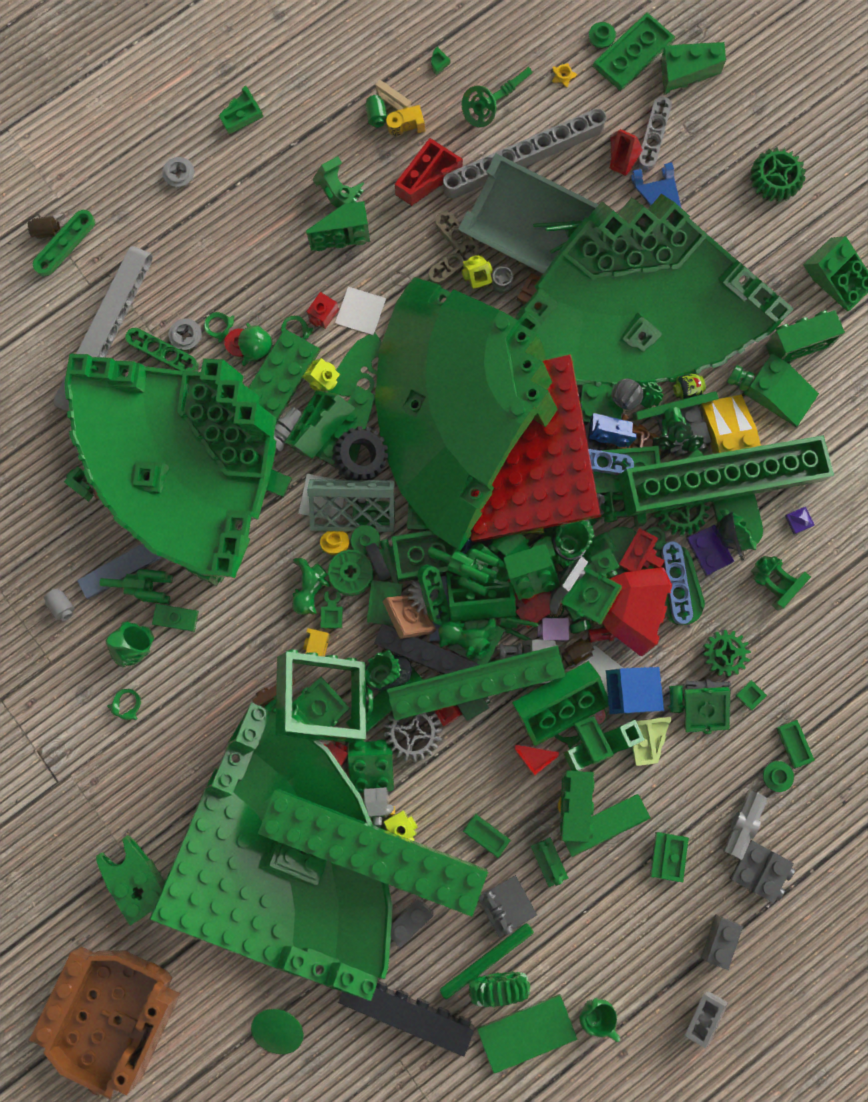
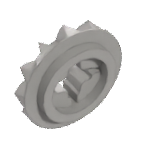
[162,157,195,189]
[169,319,202,351]

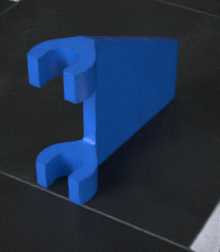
[631,162,681,207]

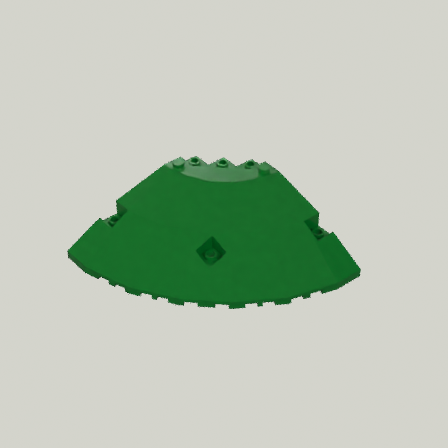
[515,193,794,388]
[375,277,558,551]
[64,354,277,578]

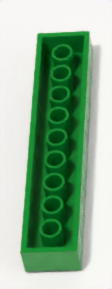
[618,435,834,517]
[258,789,488,917]

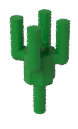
[428,547,499,596]
[100,569,173,604]

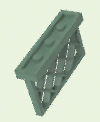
[307,479,394,532]

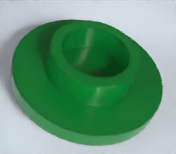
[588,22,616,49]
[351,525,380,555]
[763,761,794,792]

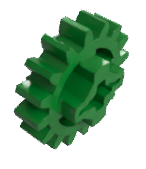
[702,630,751,677]

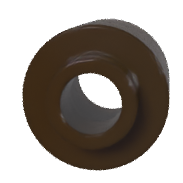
[28,216,61,239]
[561,638,594,668]

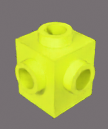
[462,255,493,289]
[302,358,340,392]
[384,810,418,841]

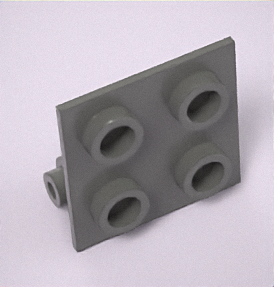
[479,875,537,937]

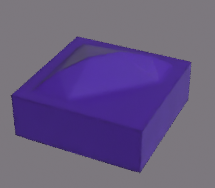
[785,506,815,534]

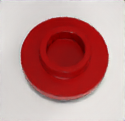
[224,329,244,357]

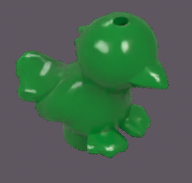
[292,558,331,615]
[438,618,496,659]

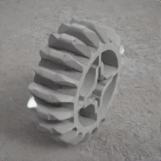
[384,712,442,762]

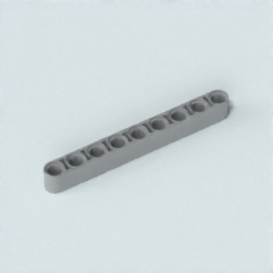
[443,109,607,199]
[54,246,153,411]

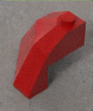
[602,567,672,656]

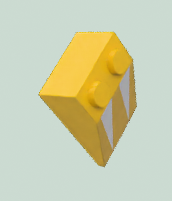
[701,394,761,454]

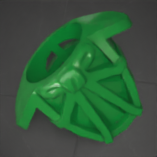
[105,621,154,667]

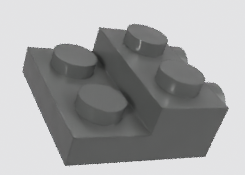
[656,405,712,457]
[730,840,795,903]

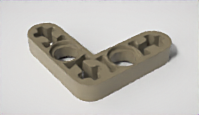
[429,211,479,286]

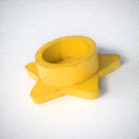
[552,63,577,87]

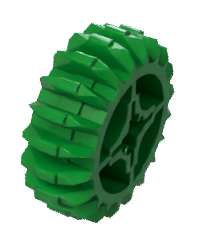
[750,147,806,203]
[653,503,710,537]
[469,971,530,1008]

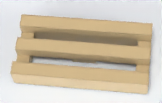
[376,80,412,110]

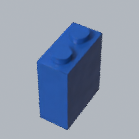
[605,667,664,714]

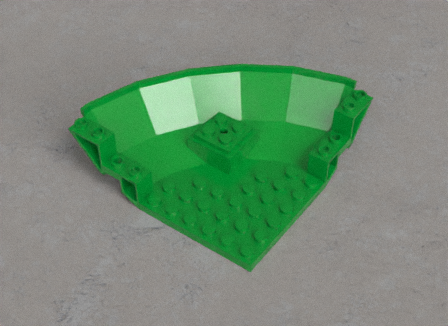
[149,703,392,1001]

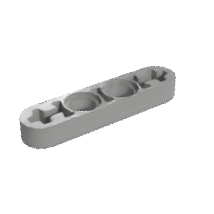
[638,96,671,171]

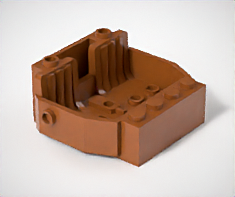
[29,947,181,1100]

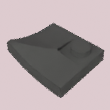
[550,556,588,614]

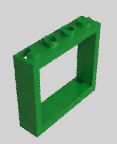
[275,649,366,743]

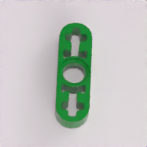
[417,565,450,625]

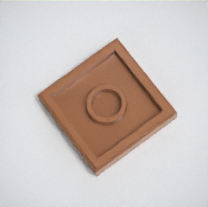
[383,595,436,639]

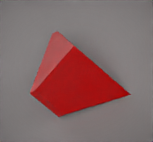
[609,129,643,176]
[514,745,559,775]

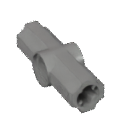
[723,790,768,860]

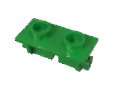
[531,837,569,887]

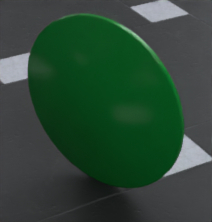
[251,1009,304,1055]

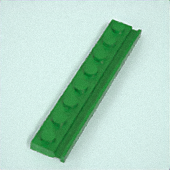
[387,645,566,720]

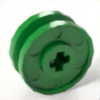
[328,550,374,597]

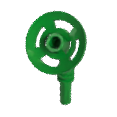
[461,67,533,128]

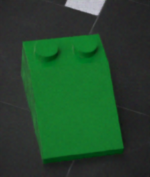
[744,353,819,428]

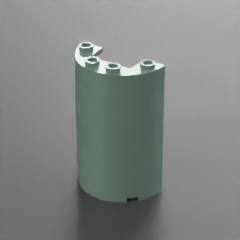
[458,153,598,273]

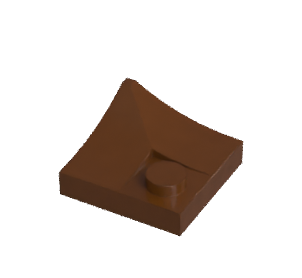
[252,673,296,708]

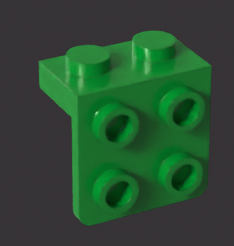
[348,739,394,793]

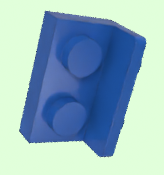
[589,413,636,448]

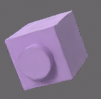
[537,618,569,642]

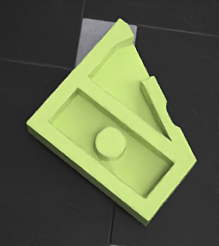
[632,717,671,766]

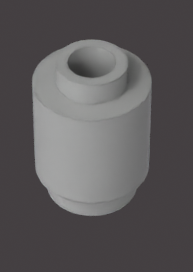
[44,589,75,621]

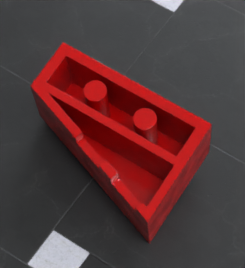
[395,138,463,206]

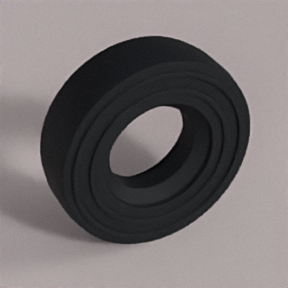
[365,543,390,581]

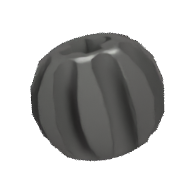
[612,378,643,410]

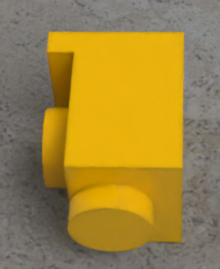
[303,628,330,657]

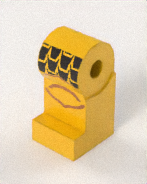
[386,105,425,136]

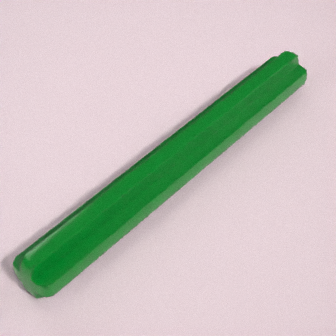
[440,923,534,1000]

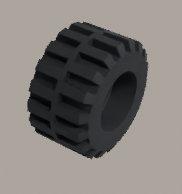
[332,426,388,480]

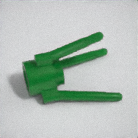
[533,220,582,254]
[500,613,539,641]

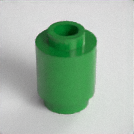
[365,95,387,128]

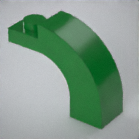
[563,720,645,771]

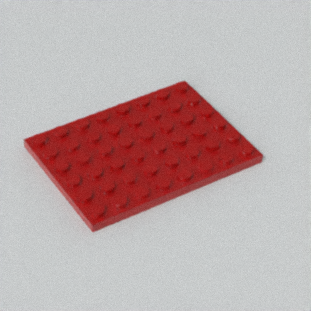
[470,354,601,543]

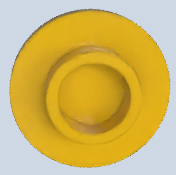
[320,531,350,555]

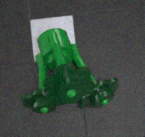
[652,407,704,451]

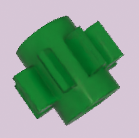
[640,382,664,408]

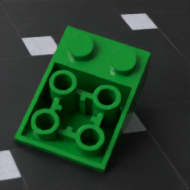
[306,201,371,251]
[803,236,868,311]

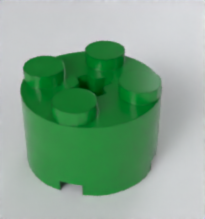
[488,534,533,557]

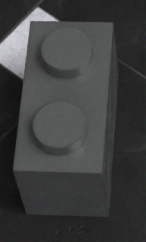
[391,896,434,948]
[701,914,743,970]

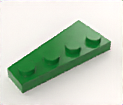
[316,386,375,469]

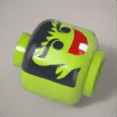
[673,373,706,400]

